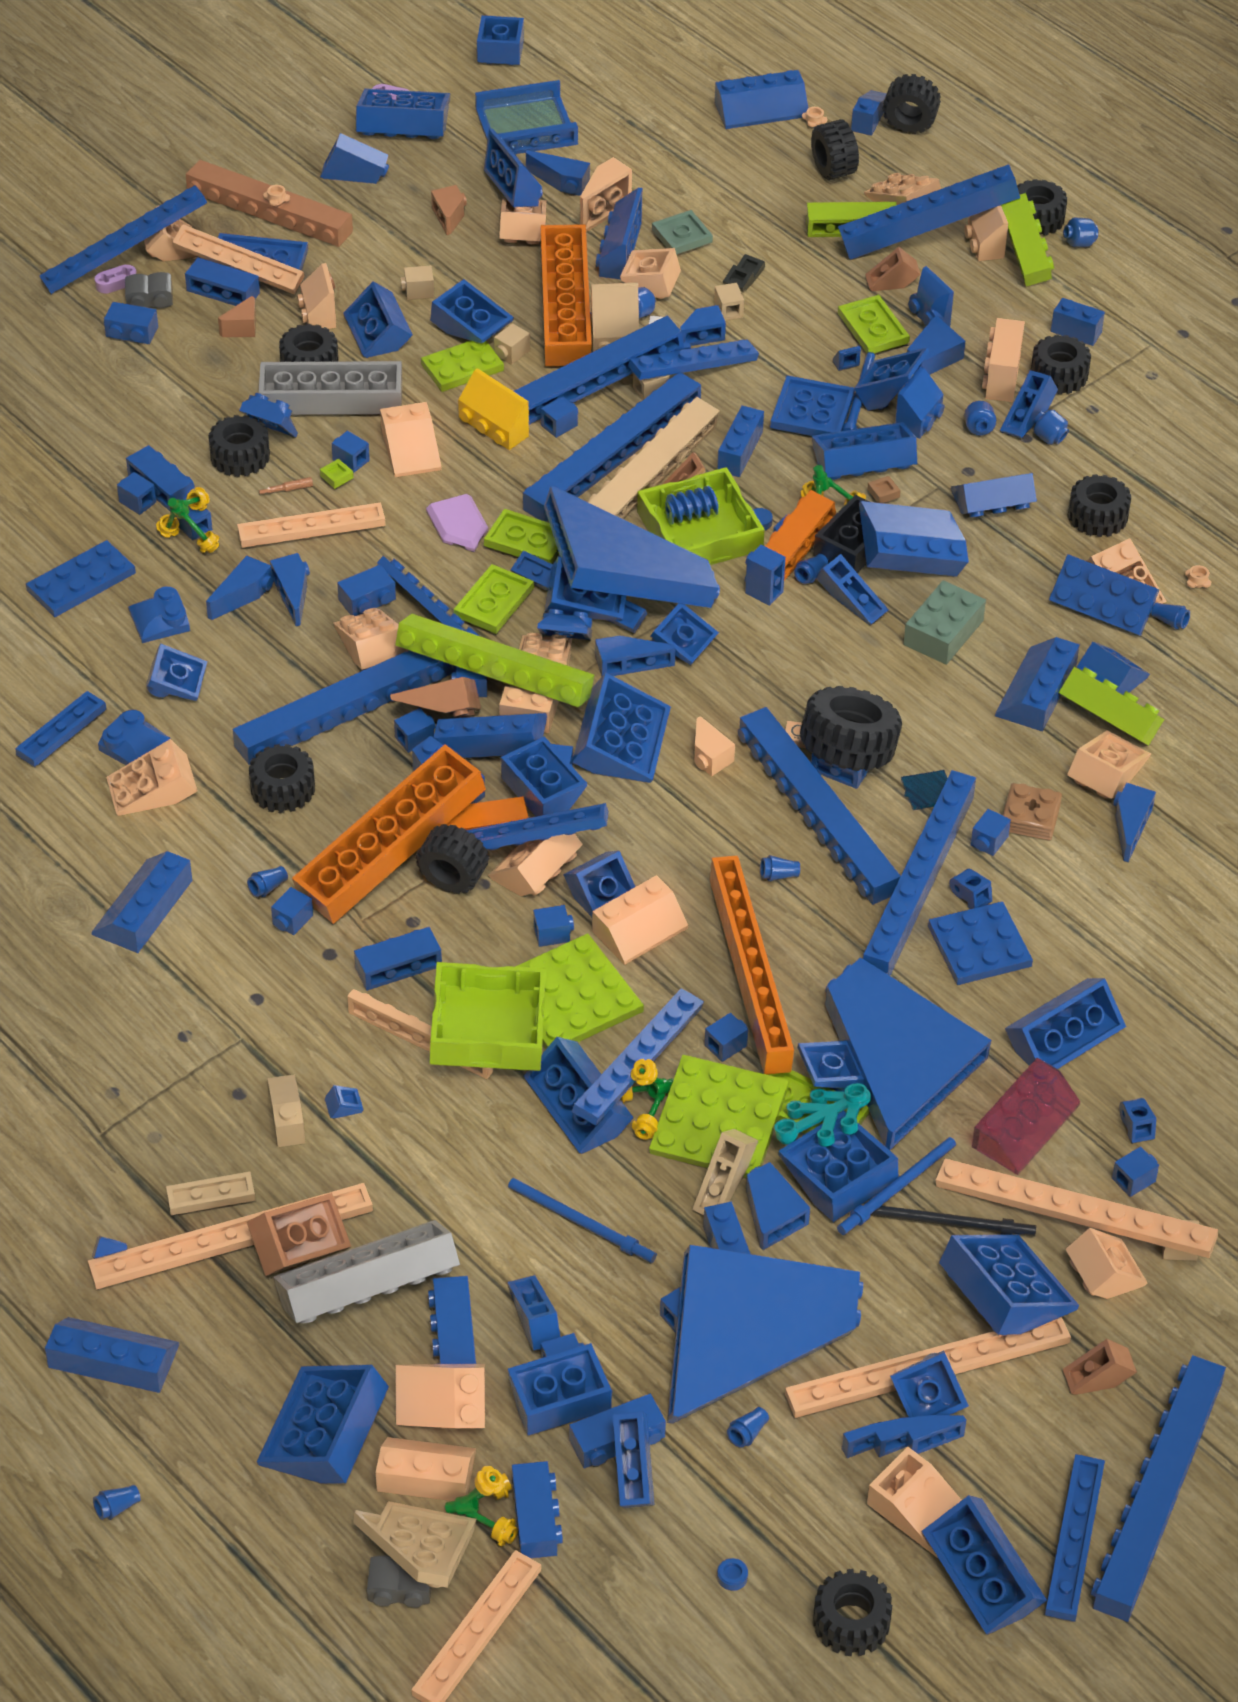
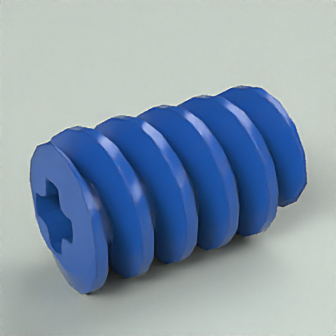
[665,486,718,525]

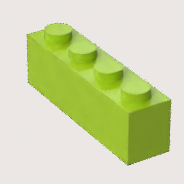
[1001,193,1055,287]
[806,202,897,237]
[1059,667,1165,746]

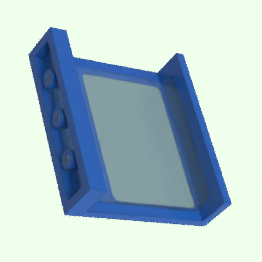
[475,80,578,154]

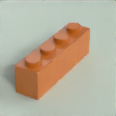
[765,490,836,581]
[446,796,529,830]

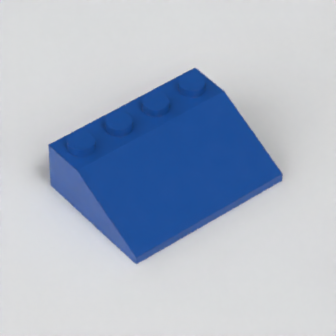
[356,88,450,139]
[859,501,969,576]
[572,672,671,783]
[939,1235,1079,1335]
[257,1365,389,1483]

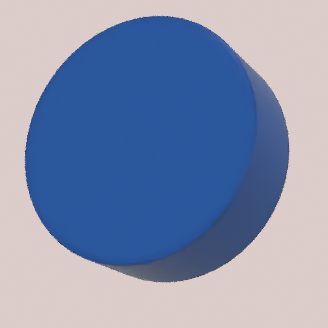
[753,508,773,530]
[717,1558,748,1591]

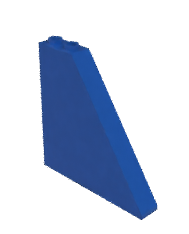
[544,486,720,608]
[825,957,991,1150]
[667,1245,863,1424]

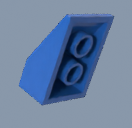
[430,279,514,343]
[854,347,929,411]
[544,557,626,621]

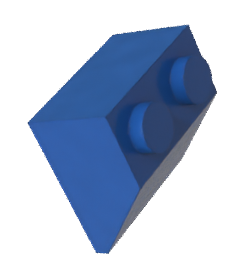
[895,367,945,439]
[1077,641,1150,695]
[563,851,636,918]

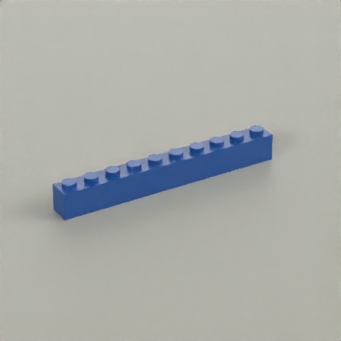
[523,372,701,522]
[232,650,457,765]
[738,707,901,905]
[863,770,976,976]
[1091,1355,1226,1622]

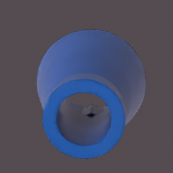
[794,554,828,584]
[1151,602,1190,629]
[760,855,800,881]
[247,866,288,897]
[727,1407,769,1447]
[93,1485,141,1520]

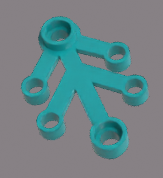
[774,1083,871,1146]

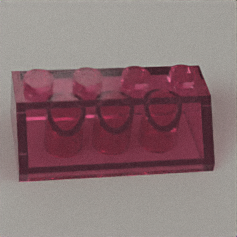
[972,1058,1080,1175]

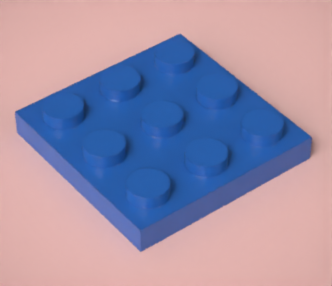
[770,375,855,436]
[928,901,1033,985]

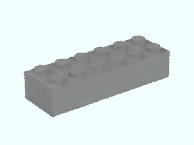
[259,361,402,415]
[274,1220,460,1324]

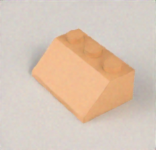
[488,834,583,896]
[592,875,688,965]
[375,1437,476,1501]

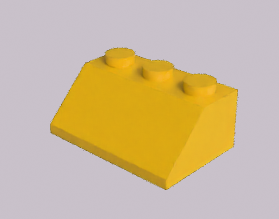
[458,368,529,450]

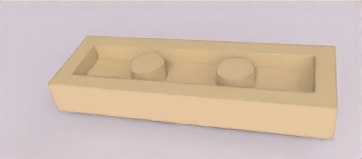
[166,1171,256,1215]

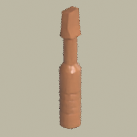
[259,477,313,494]

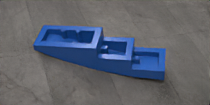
[842,1415,966,1458]

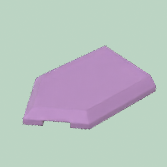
[426,494,488,552]

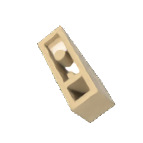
[267,1074,305,1147]
[692,1129,758,1215]

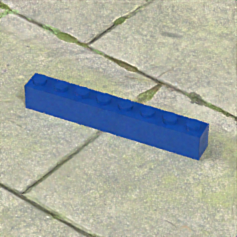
[838,164,1020,260]
[514,315,684,424]

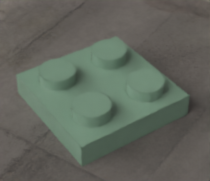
[652,210,713,255]

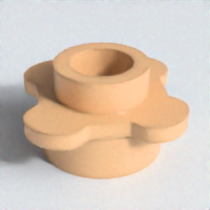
[802,107,827,127]
[263,185,290,206]
[1185,565,1211,588]

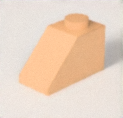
[694,716,735,776]

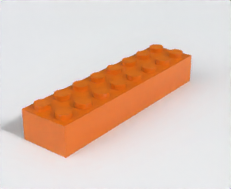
[541,224,592,366]
[292,744,486,924]

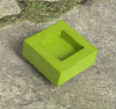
[320,459,354,489]

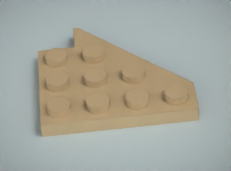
[353,1501,476,1588]

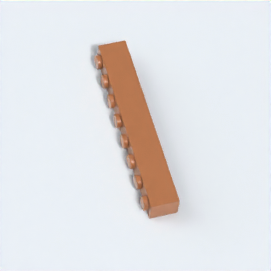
[186,160,353,247]

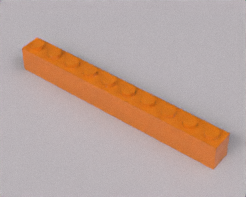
[710,855,794,1075]

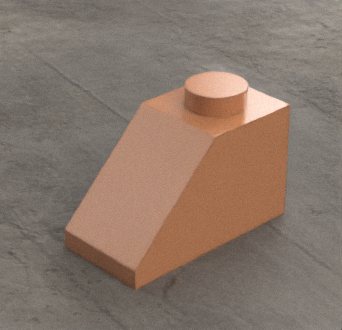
[431,185,467,235]
[865,247,921,291]
[1063,1339,1137,1395]

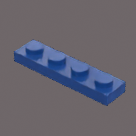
[15,691,106,767]

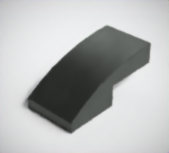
[723,254,765,291]

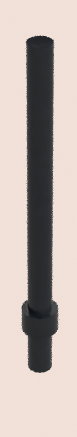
[870,1206,1037,1237]

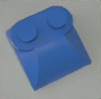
[908,266,954,327]
[239,393,298,437]
[128,587,190,643]
[651,603,719,665]
[537,609,592,640]
[146,643,208,701]
[98,710,171,765]
[797,1041,864,1092]
[890,1350,969,1417]

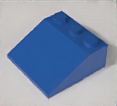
[778,1110,899,1222]

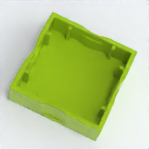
[637,467,765,565]
[430,962,546,1071]

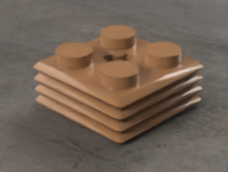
[1003,783,1062,840]

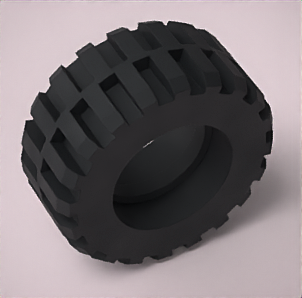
[800,686,902,771]

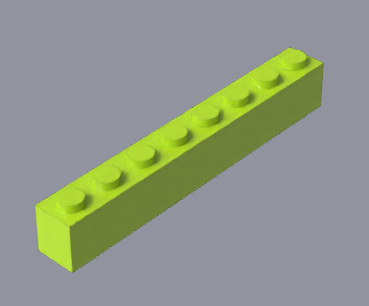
[395,614,595,707]

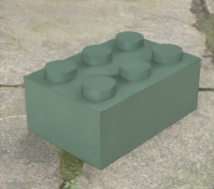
[904,580,986,665]

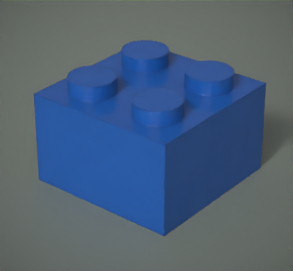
[477,15,524,65]

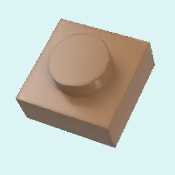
[867,476,901,503]

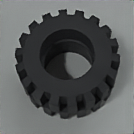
[882,74,941,134]
[811,119,859,180]
[1017,179,1067,235]
[279,324,339,362]
[1031,335,1091,394]
[208,415,270,477]
[1068,474,1131,537]
[249,744,315,813]
[416,824,489,894]
[813,1569,893,1656]

